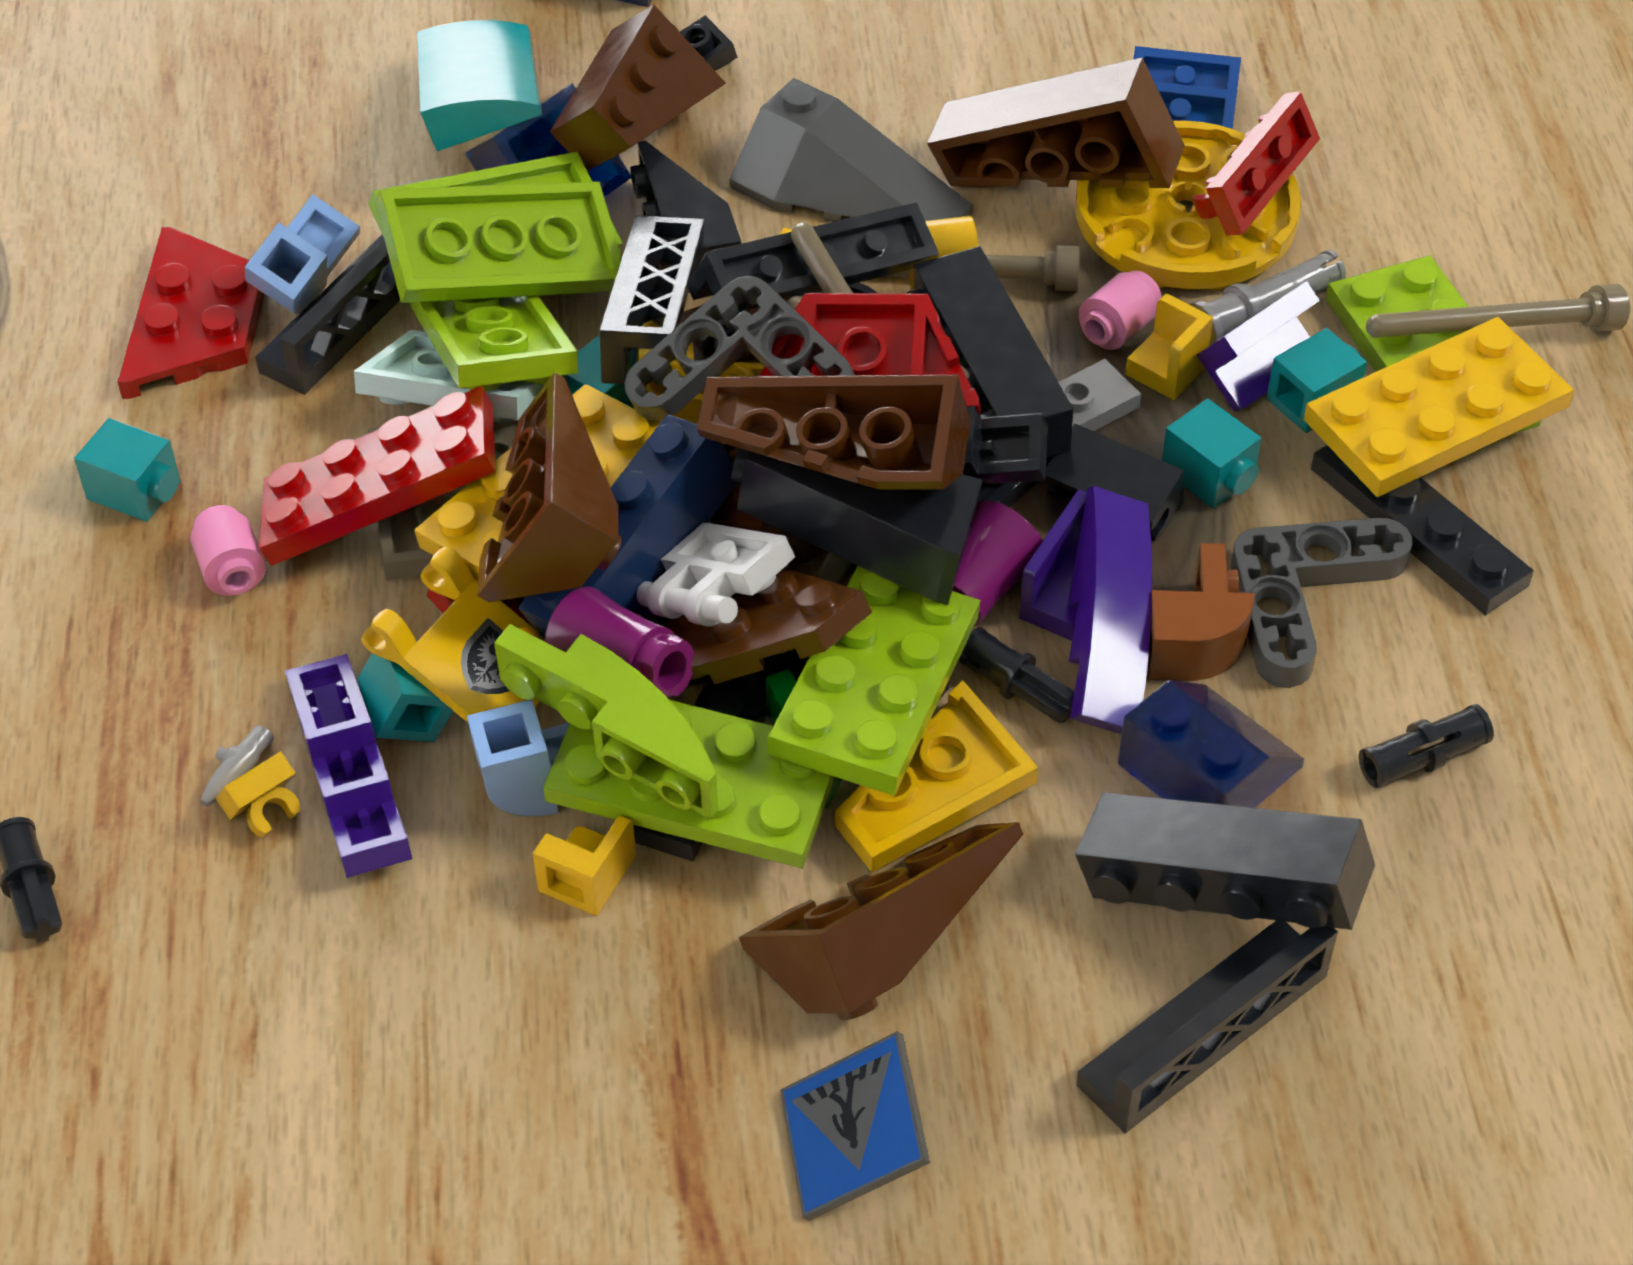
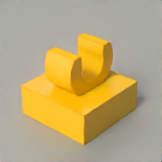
[216,751,301,838]

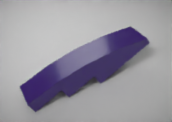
[1067,486,1152,736]
[285,654,412,878]

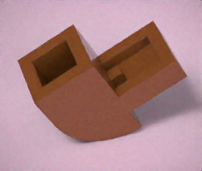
[1148,543,1254,681]

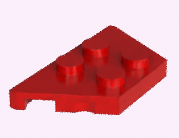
[117,227,265,399]
[759,293,981,415]

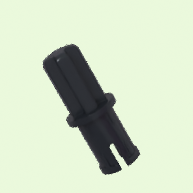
[958,627,1074,723]
[0,817,63,943]

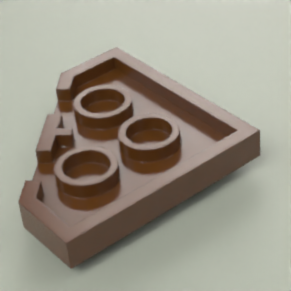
[662,568,872,698]

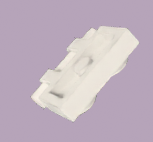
[637,522,795,626]

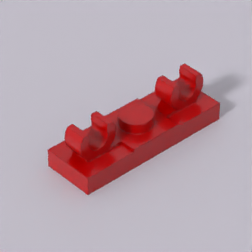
[1192,92,1320,236]

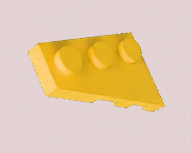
[835,680,1038,873]

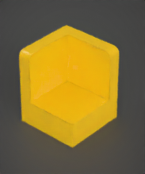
[1125,294,1213,400]
[532,815,636,916]

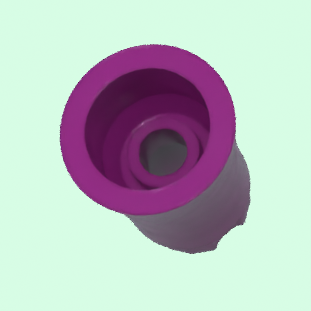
[953,500,1043,627]
[545,587,694,697]

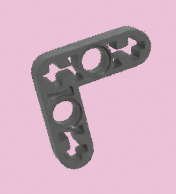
[624,276,855,421]
[1231,518,1412,688]

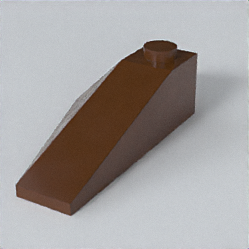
[477,372,622,602]
[696,374,971,490]
[739,822,1023,1020]

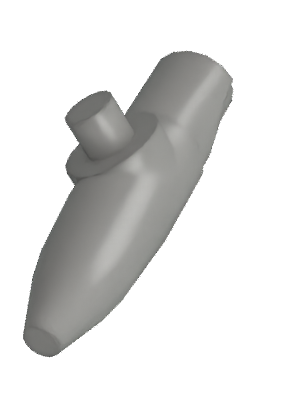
[200,725,274,807]

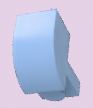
[245,194,360,314]
[467,700,570,816]

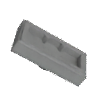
[1058,359,1141,431]

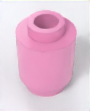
[1079,271,1161,350]
[190,505,266,596]

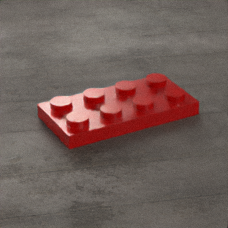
[259,386,496,566]

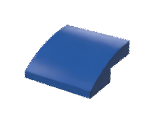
[1133,46,1241,129]

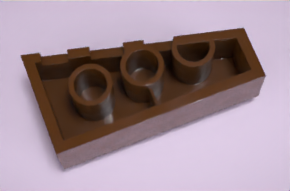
[927,58,1185,188]

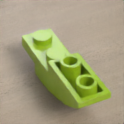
[494,624,718,819]

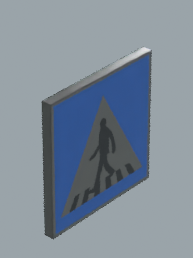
[780,1031,930,1221]

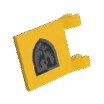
[361,547,545,723]

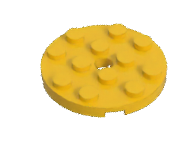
[1075,121,1301,291]

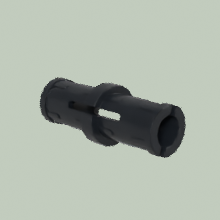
[1358,704,1494,788]

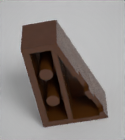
[550,5,726,172]

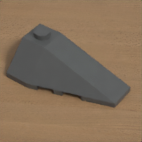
[729,78,973,222]

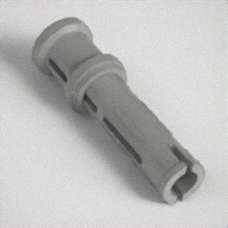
[1189,250,1346,346]

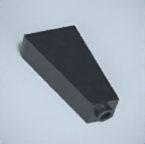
[731,448,982,605]

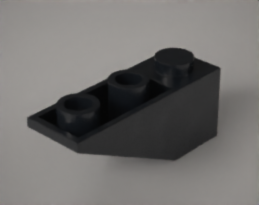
[630,140,742,271]

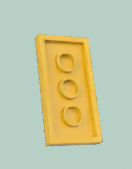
[1304,317,1574,497]
[414,384,661,581]

